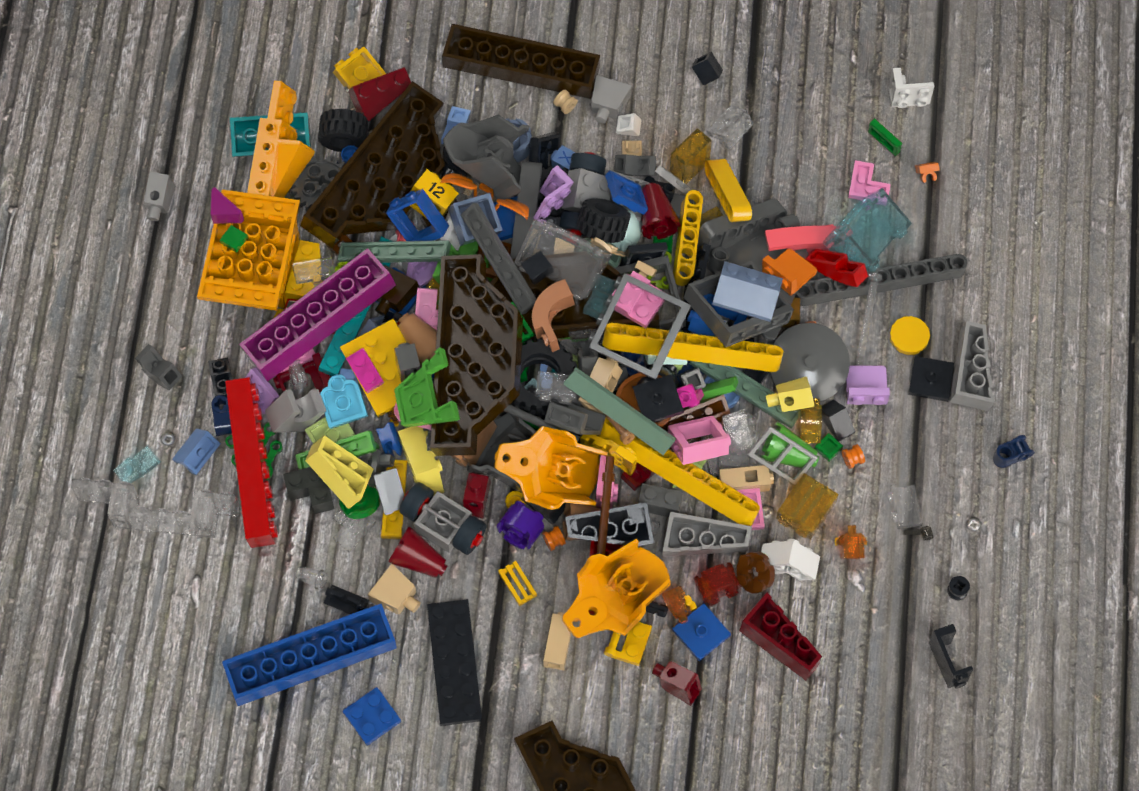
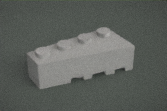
[949,321,995,411]
[663,512,752,557]

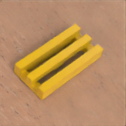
[498,561,537,606]

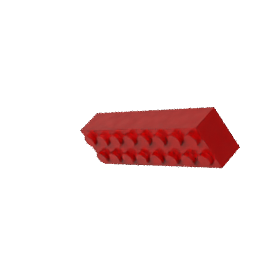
[225,377,278,548]

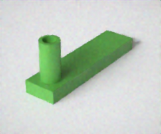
[295,430,379,470]

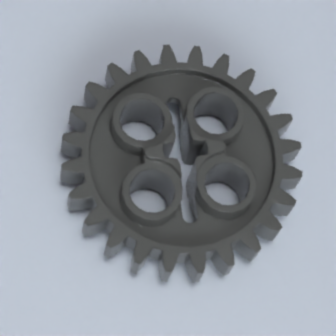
[291,155,345,212]

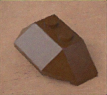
[661,394,730,450]

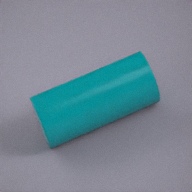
[230,113,311,157]

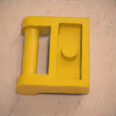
[604,622,652,666]

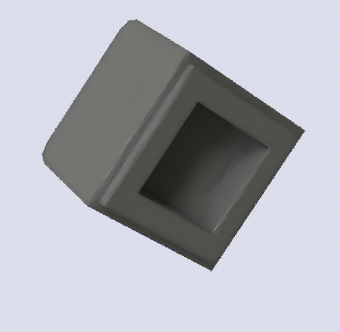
[677,367,706,390]

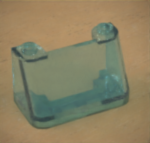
[823,188,912,272]

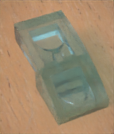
[113,446,161,486]

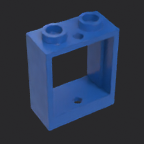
[386,189,449,241]
[687,293,748,337]

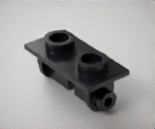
[323,585,370,614]

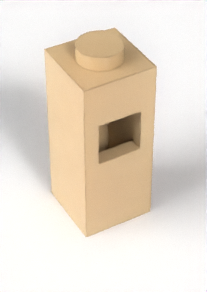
[579,358,623,414]
[719,465,774,492]
[543,612,573,671]

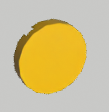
[890,316,930,355]

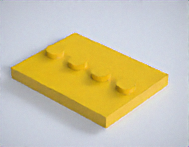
[340,319,407,417]

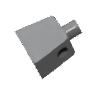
[591,75,631,123]
[144,171,176,221]

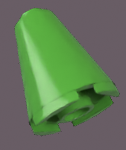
[760,422,819,470]

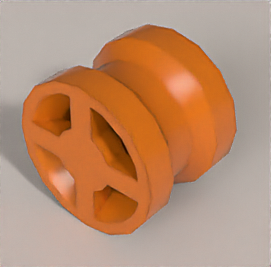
[842,444,865,469]
[542,526,566,551]

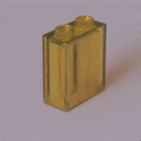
[670,128,712,184]
[776,473,839,540]

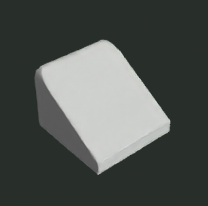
[616,113,641,136]

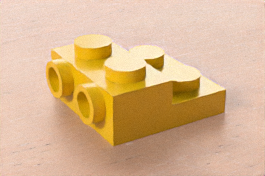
[332,47,386,90]

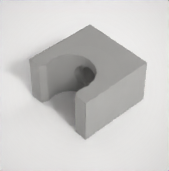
[265,389,326,433]

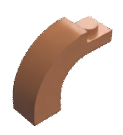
[532,279,575,352]

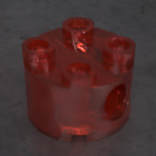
[693,562,741,606]

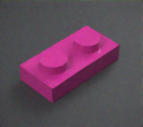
[346,348,384,393]

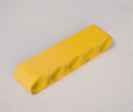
[705,159,752,222]
[673,190,703,286]

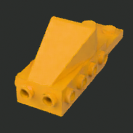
[247,80,315,198]

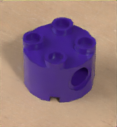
[497,501,545,550]

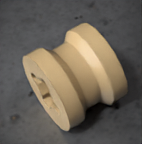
[553,90,578,114]

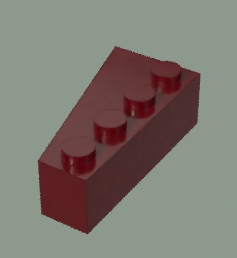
[739,592,822,681]

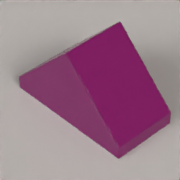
[211,187,244,224]

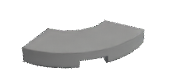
[655,166,694,195]

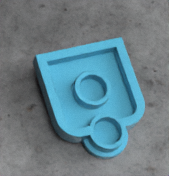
[320,374,369,429]

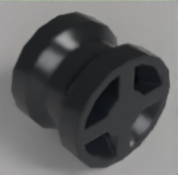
[947,576,970,601]

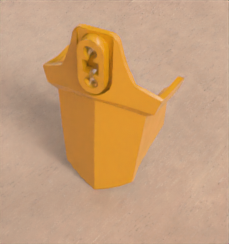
[494,426,608,510]
[562,539,671,638]

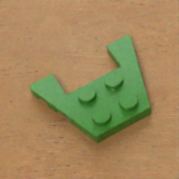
[394,347,460,428]

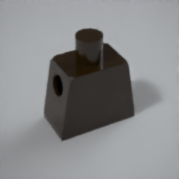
[375,265,420,316]

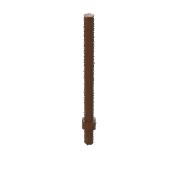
[597,456,615,555]

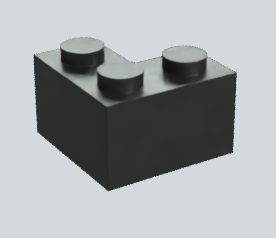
[283,467,334,514]

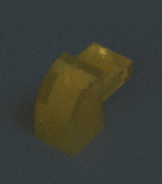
[799,399,822,443]

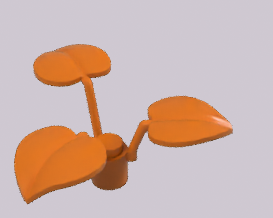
[440,173,529,219]

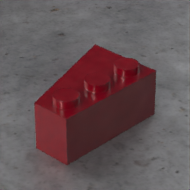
[348,67,411,122]

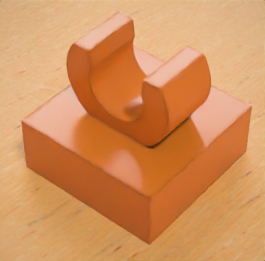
[915,162,939,183]

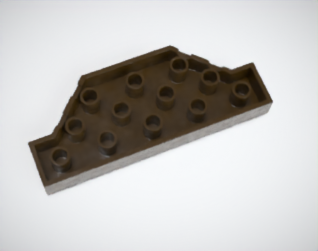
[300,81,444,248]
[430,254,523,456]
[514,720,636,791]

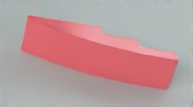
[765,226,845,252]

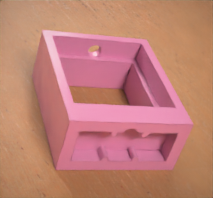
[668,416,731,465]

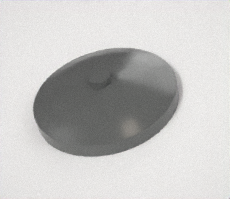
[770,323,850,403]

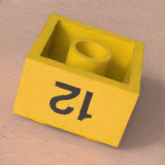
[410,169,459,219]

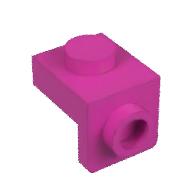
[676,384,704,408]

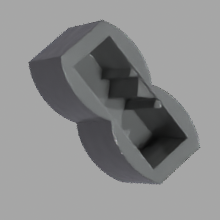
[577,340,598,377]

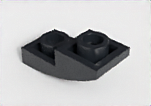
[208,357,233,397]

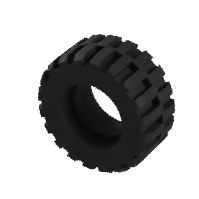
[510,338,578,419]

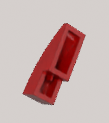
[805,249,868,287]

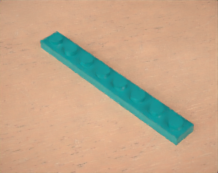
[318,236,394,376]

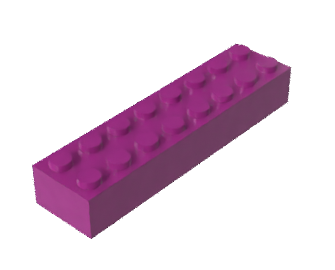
[239,248,396,382]

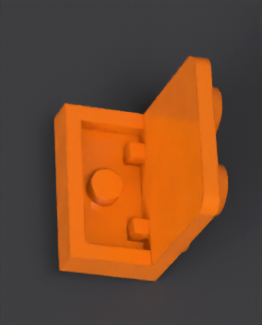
[762,249,817,296]

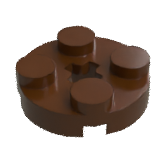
[736,551,775,594]

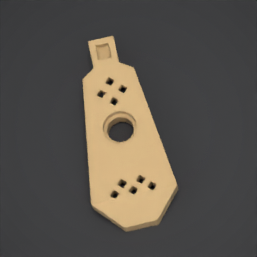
[590,237,626,257]

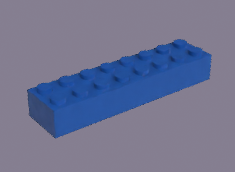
[222,604,397,706]

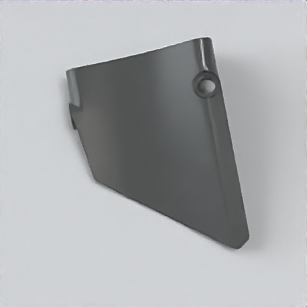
[697,198,809,340]

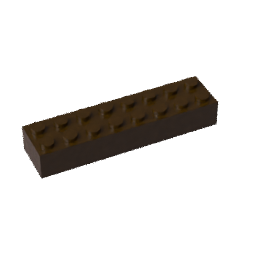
[442,24,600,99]

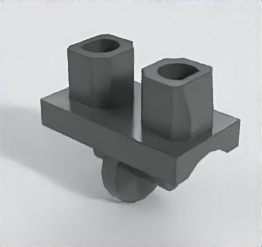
[368,449,395,489]

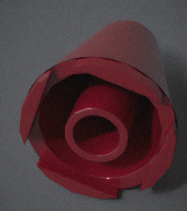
[641,183,681,239]
[388,527,448,578]

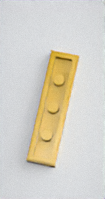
[381,460,408,539]

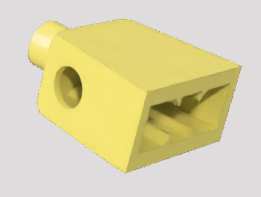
[766,377,814,412]

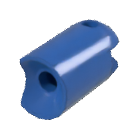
[376,422,403,457]

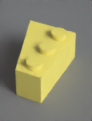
[398,426,444,496]
[305,436,374,509]

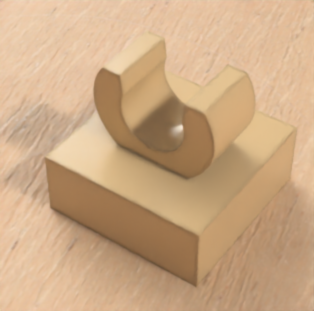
[622,141,642,156]
[635,260,658,278]

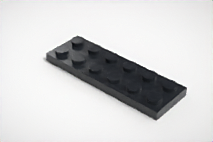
[427,599,482,726]

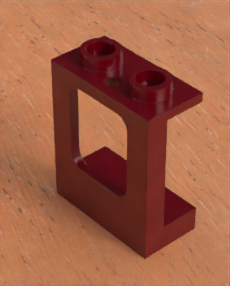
[273,352,330,393]

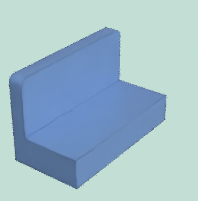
[172,429,221,475]

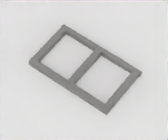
[747,426,818,485]

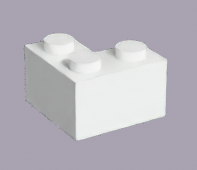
[761,539,820,581]

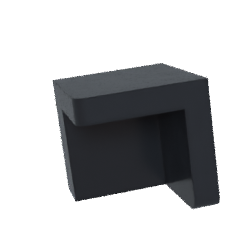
[692,51,723,85]
[522,250,554,285]

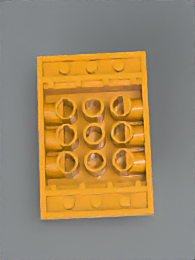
[197,189,300,311]

